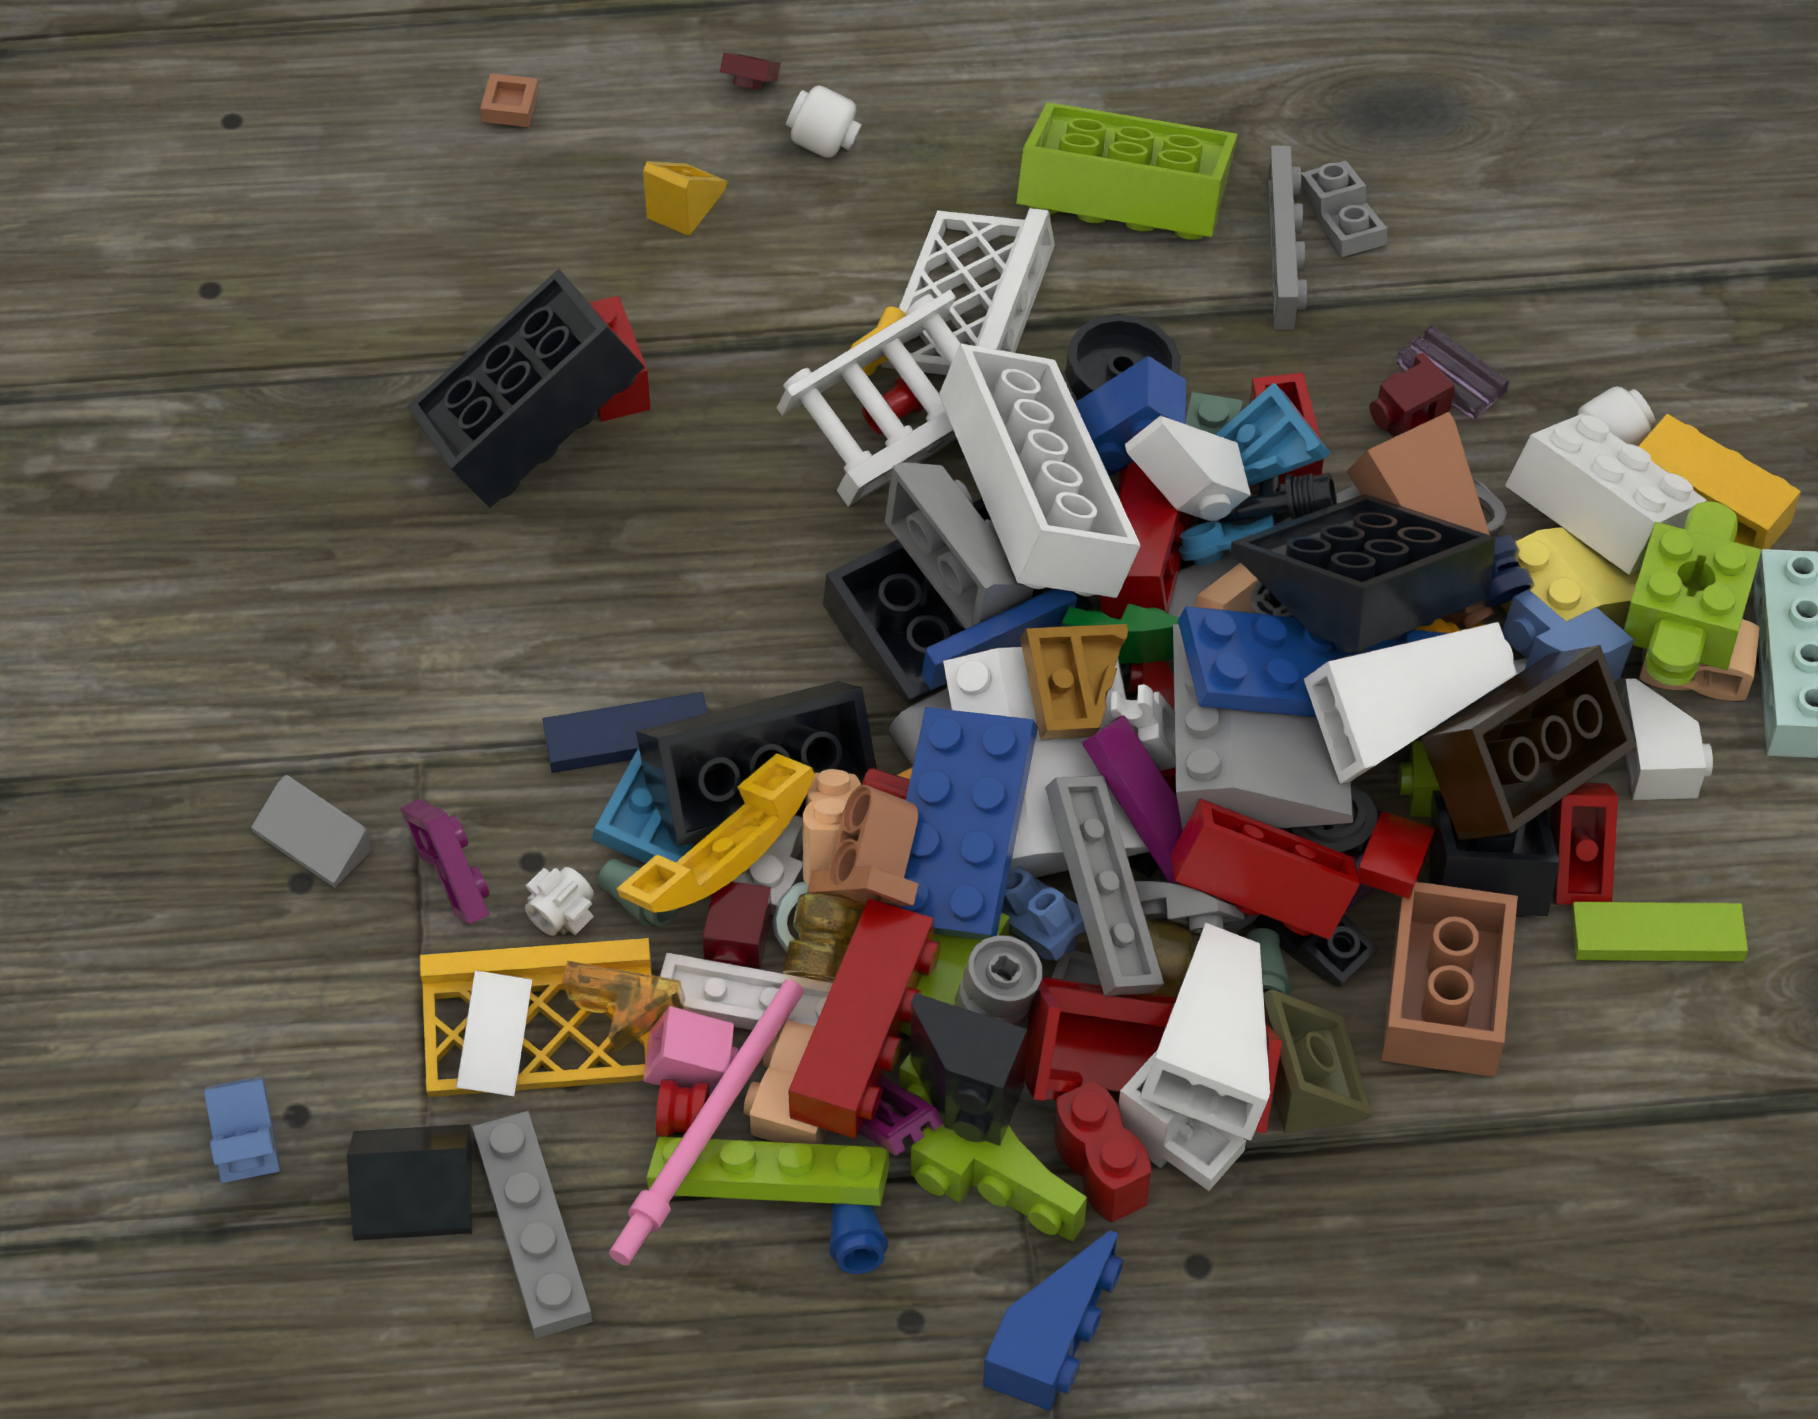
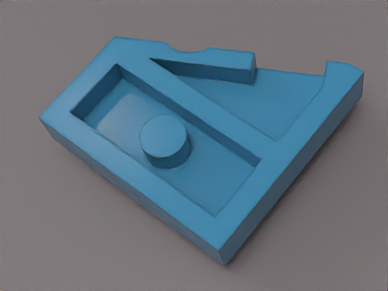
[592,748,692,864]

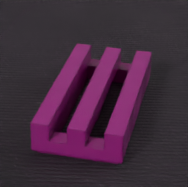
[859,1076,943,1156]

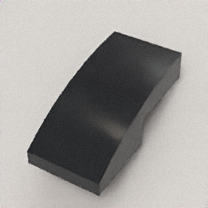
[1252,914,1379,987]

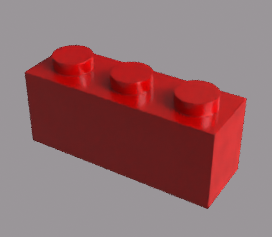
[1171,798,1360,940]

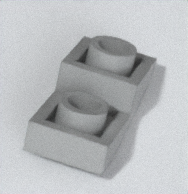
[1301,160,1387,257]
[1134,881,1244,934]

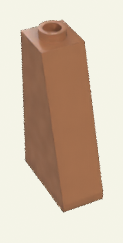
[1347,412,1495,629]

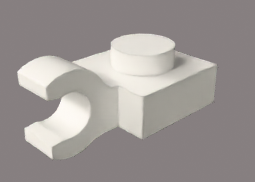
[1111,684,1176,771]
[732,815,803,915]

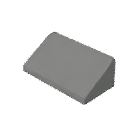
[251,775,372,888]

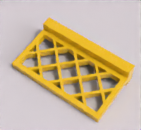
[420,938,655,1097]

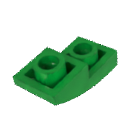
[1062,604,1179,663]

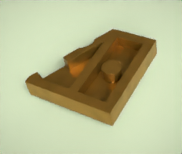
[1020,624,1128,740]

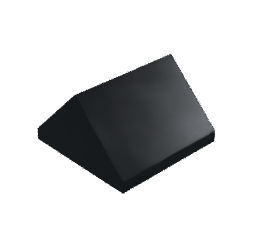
[347,1124,472,1241]

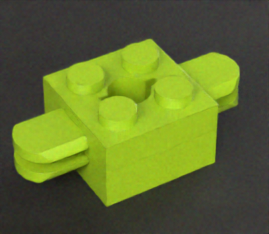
[1624,501,1762,686]

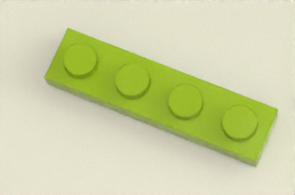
[647,1137,890,1206]

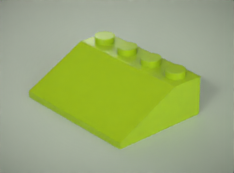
[1016,102,1238,240]

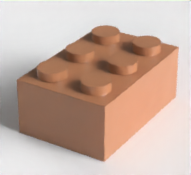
[1381,882,1518,1077]

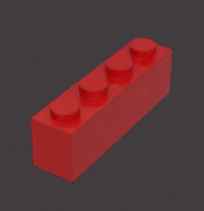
[1093,461,1194,619]
[788,898,941,1139]

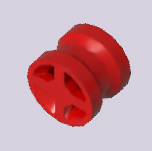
[656,1079,710,1137]

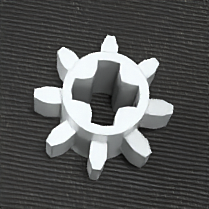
[525,867,594,936]

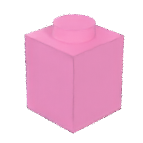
[643,1006,738,1095]

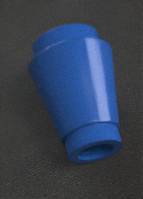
[829,1203,888,1274]

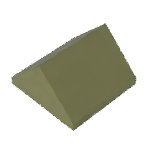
[1263,989,1372,1134]

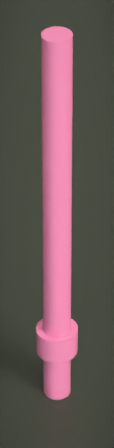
[609,980,804,1265]

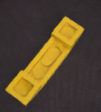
[616,753,815,913]

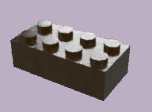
[1421,645,1637,841]

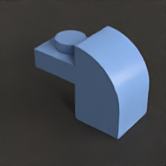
[1502,589,1634,681]
[204,1076,280,1183]

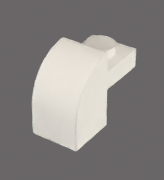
[1118,1051,1246,1191]

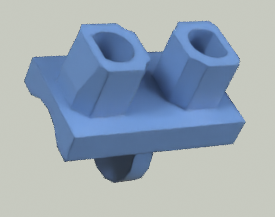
[1001,867,1086,961]

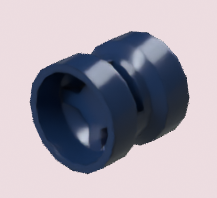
[1483,535,1535,607]

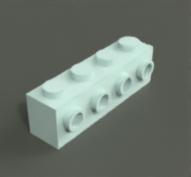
[1752,549,1818,758]

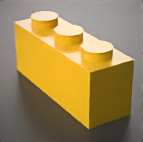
[1638,414,1801,549]

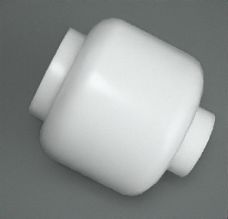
[785,85,862,158]
[1578,386,1655,446]

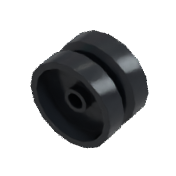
[1063,314,1181,402]

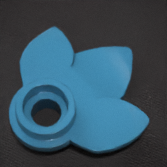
[1178,514,1274,566]

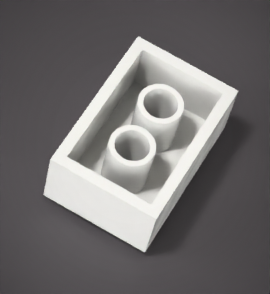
[1505,413,1707,575]

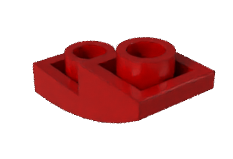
[1357,811,1436,899]

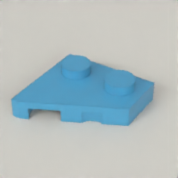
[1215,383,1331,486]

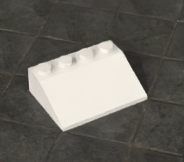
[943,647,1149,878]

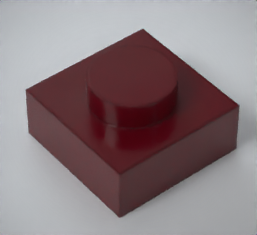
[720,53,781,90]

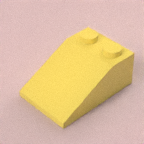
[1501,527,1641,628]

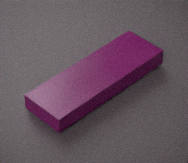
[1082,715,1182,884]

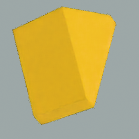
[643,161,728,236]

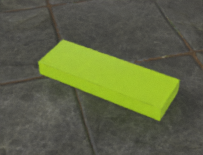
[1571,902,1748,962]

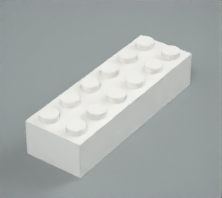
[939,343,1141,598]

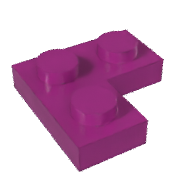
[400,799,490,925]

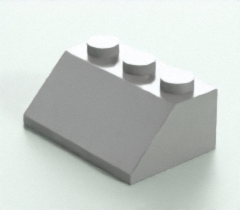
[885,462,1034,629]

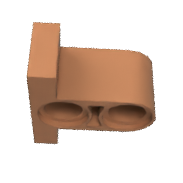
[807,784,919,910]

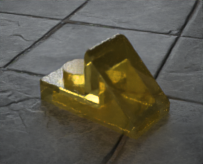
[562,961,685,1052]

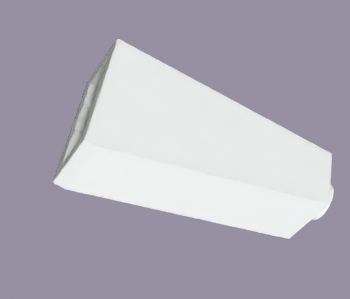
[1304,622,1517,784]
[1139,923,1270,1141]

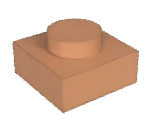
[480,73,539,127]

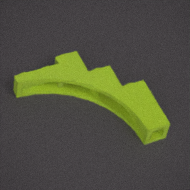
[899,912,1087,1242]

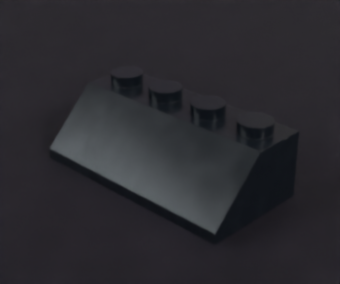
[636,681,877,846]

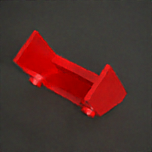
[1024,977,1282,1133]

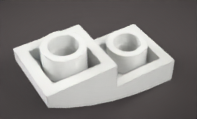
[456,970,532,1096]

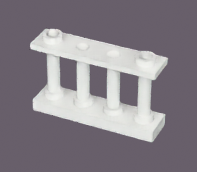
[777,289,960,507]

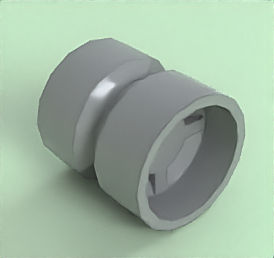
[955,935,1042,1027]

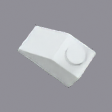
[1125,416,1251,522]
[1620,679,1713,800]

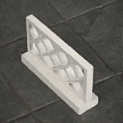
[881,208,1055,375]

